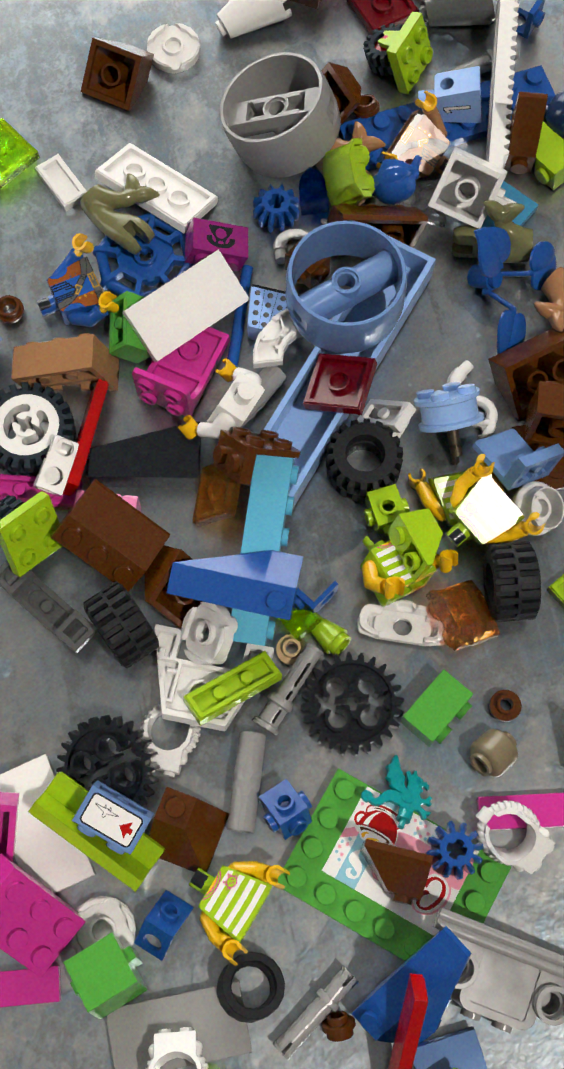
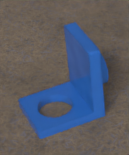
[516,0,545,39]
[294,581,339,616]
[134,890,193,961]

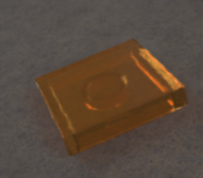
[192,463,241,526]

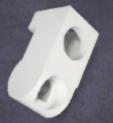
[33,434,79,497]

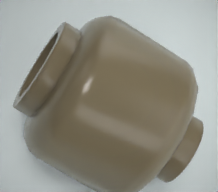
[470,729,518,777]

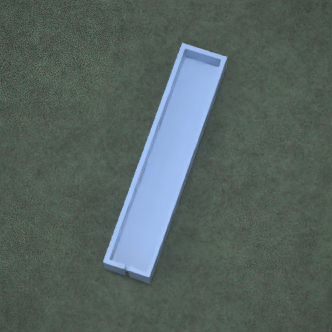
[247,236,436,508]

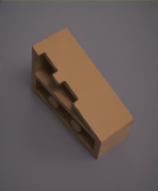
[11,333,119,391]

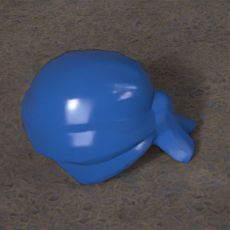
[372,155,422,205]

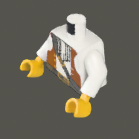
[178,358,265,440]

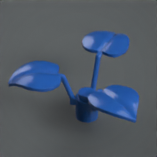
[467,226,556,354]

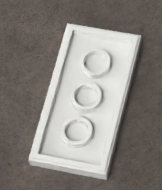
[95,143,218,233]
[122,249,250,362]
[0,754,96,894]

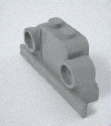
[433,907,564,1033]

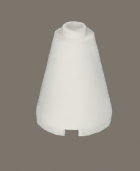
[215,0,292,39]

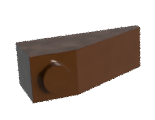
[503,92,548,174]

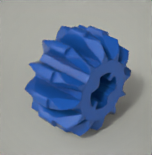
[253,183,300,234]
[426,821,484,880]

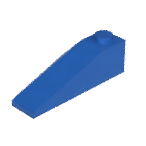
[167,550,304,620]
[351,926,472,1043]

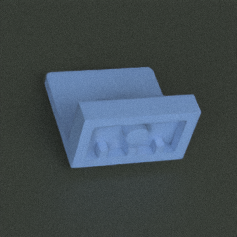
[472,429,564,491]

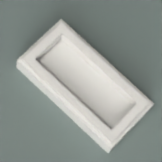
[35,154,87,212]

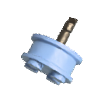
[413,382,484,465]

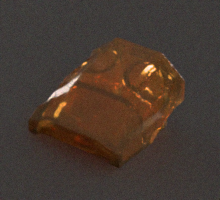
[426,580,500,651]

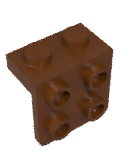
[213,427,301,485]

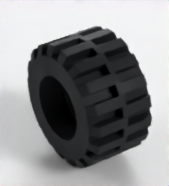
[326,419,403,502]
[483,541,541,622]
[83,581,159,669]

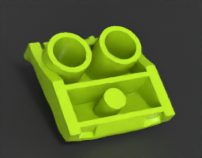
[322,138,375,206]

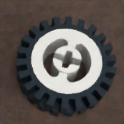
[0,382,76,476]

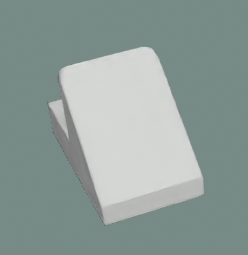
[357,399,416,438]

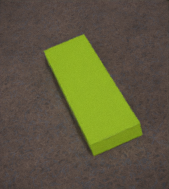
[183,651,282,726]

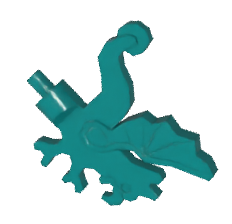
[361,755,432,829]

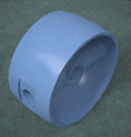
[286,221,407,353]

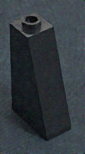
[84,422,201,488]

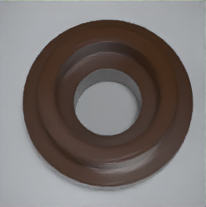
[353,94,380,118]
[0,295,24,324]
[489,690,522,722]
[321,1011,356,1042]

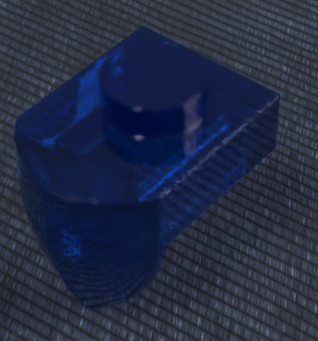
[299,167,329,216]

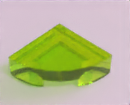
[278,610,322,642]

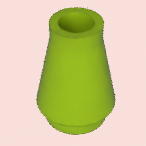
[304,612,351,655]

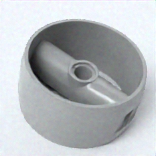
[220,52,341,178]

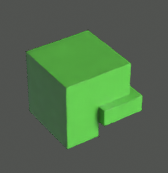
[63,932,148,1020]

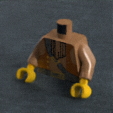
[376,90,450,180]

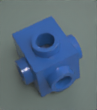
[259,779,312,840]

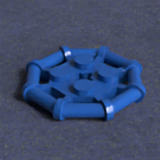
[93,213,195,297]

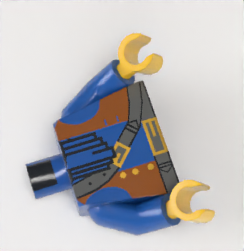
[37,233,119,327]

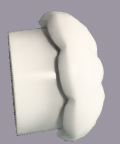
[512,481,564,536]

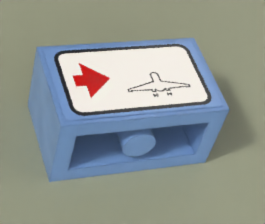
[72,780,155,855]

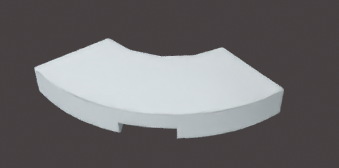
[253,308,303,368]

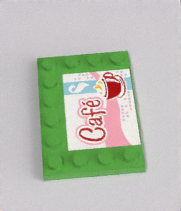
[278,768,512,961]

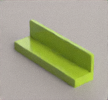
[28,771,165,892]

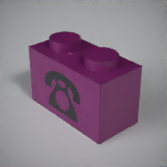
[185,217,248,271]

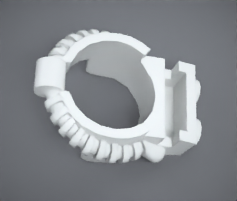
[139,703,201,778]
[476,800,555,874]
[145,1027,209,1069]

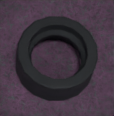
[217,952,285,1023]

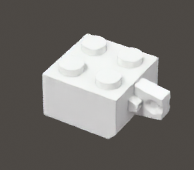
[428,147,516,228]

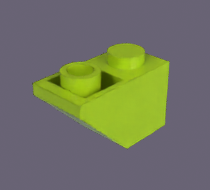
[387,508,443,583]

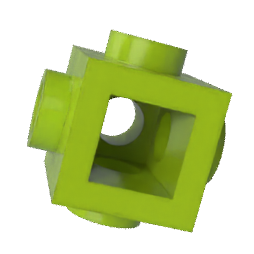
[364,484,410,536]

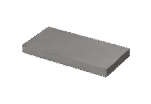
[106,981,252,1069]

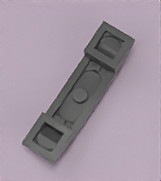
[0,560,98,654]

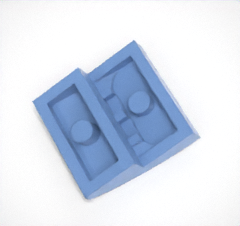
[413,1026,487,1069]

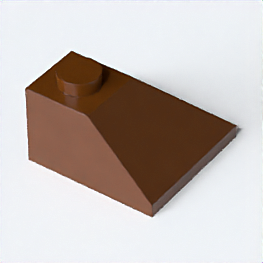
[81,37,154,111]
[321,62,361,126]
[145,545,203,629]
[149,787,229,872]
[360,839,433,905]

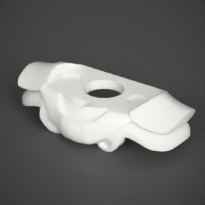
[357,600,448,646]

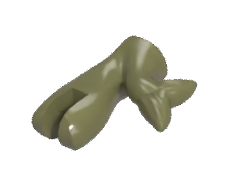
[80,173,160,255]
[452,200,533,263]

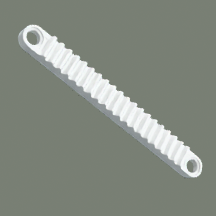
[485,0,519,169]

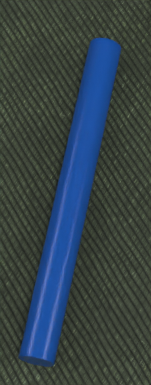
[227,265,253,368]

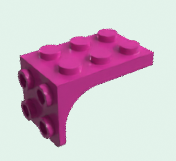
[132,327,230,417]

